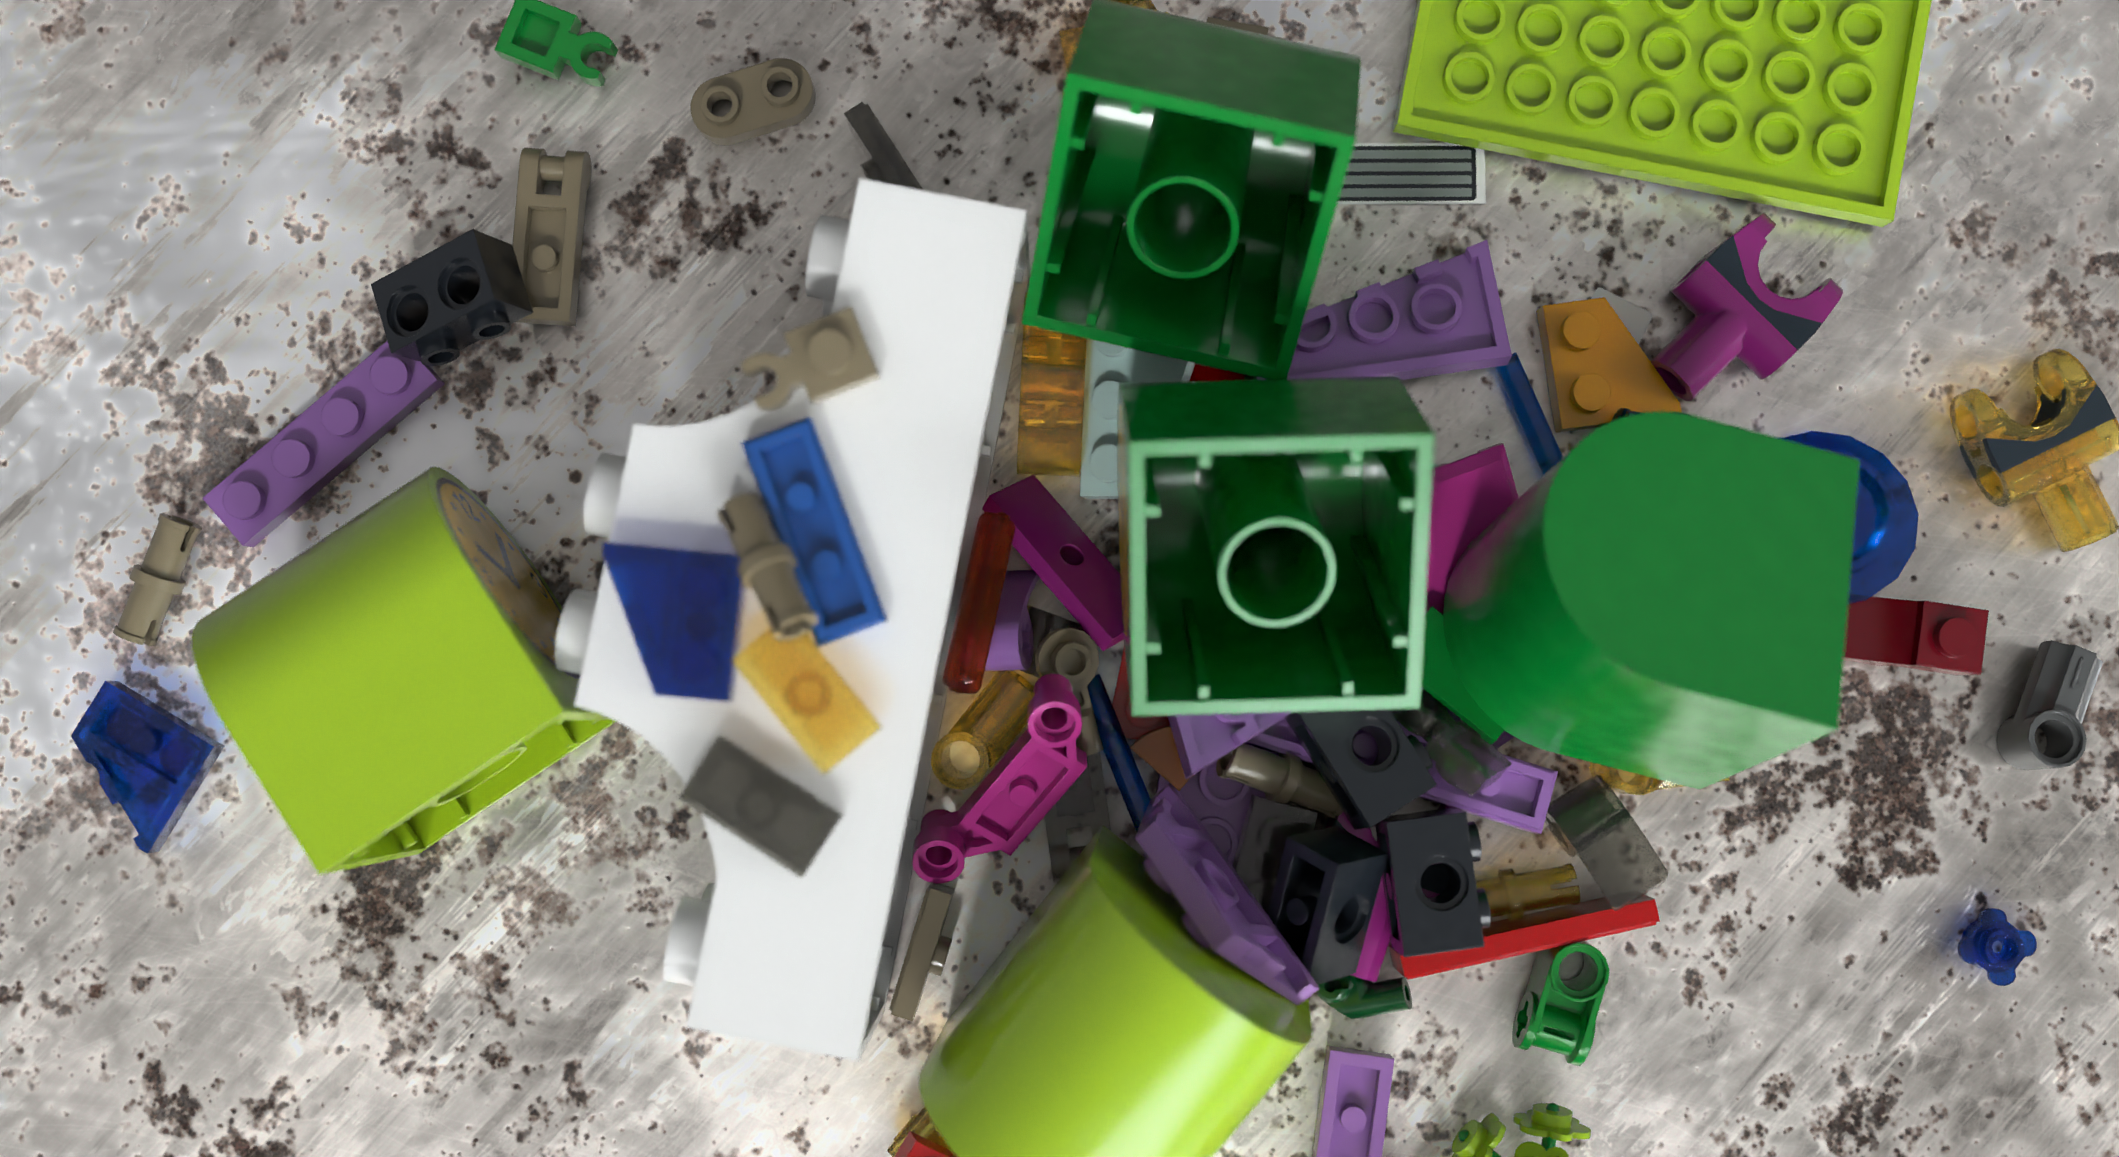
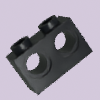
[371,229,533,366]

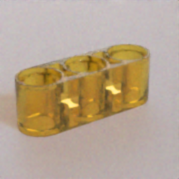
[1017,292,1087,477]

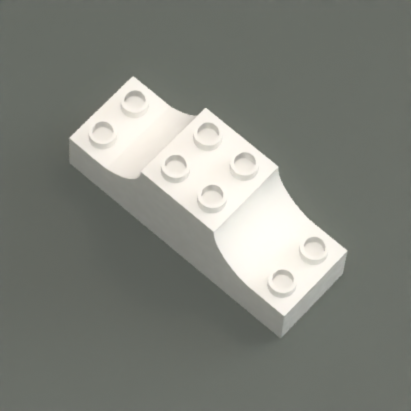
[555,178,1030,1061]

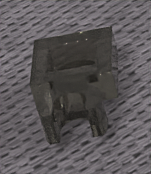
[1394,690,1512,797]

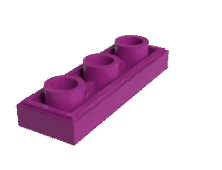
[982,474,1124,651]

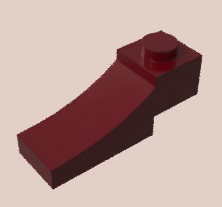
[1844,594,1989,676]

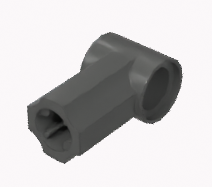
[1996,640,2104,770]

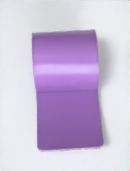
[955,570,1040,672]

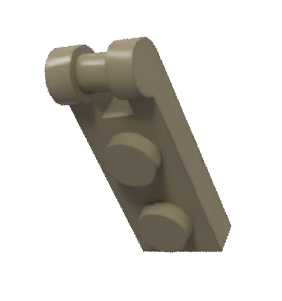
[512,148,592,326]

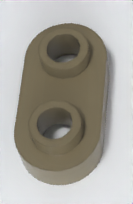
[690,58,816,146]

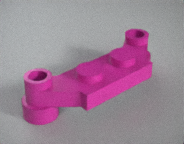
[912,674,1088,884]

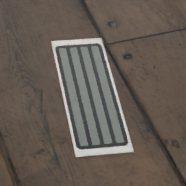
[1337,143,1486,204]

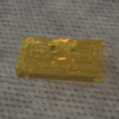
[731,628,883,775]

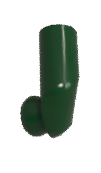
[1316,975,1412,1019]

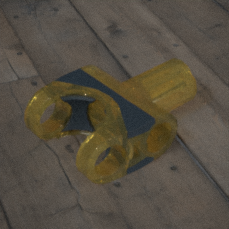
[1950,349,2119,552]

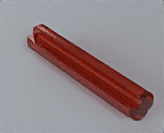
[942,511,1016,694]

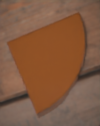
[1130,726,1192,791]

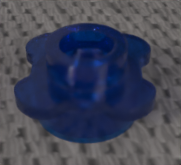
[1957,908,2037,986]

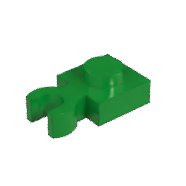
[494,0,618,86]

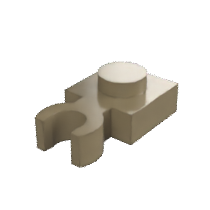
[741,307,880,412]

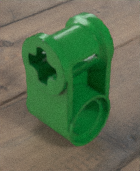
[1512,941,1609,1066]

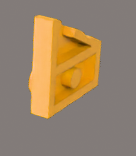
[1536,297,1682,433]

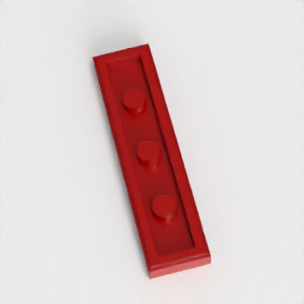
[1388,890,1660,980]

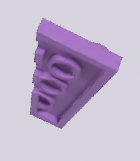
[1253,240,1512,380]

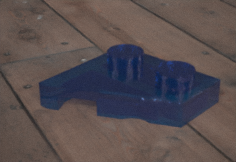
[602,542,745,702]
[71,681,225,854]

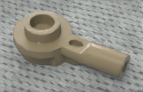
[1035,627,1103,756]

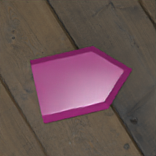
[1425,443,1519,615]

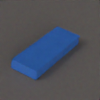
[741,417,888,647]

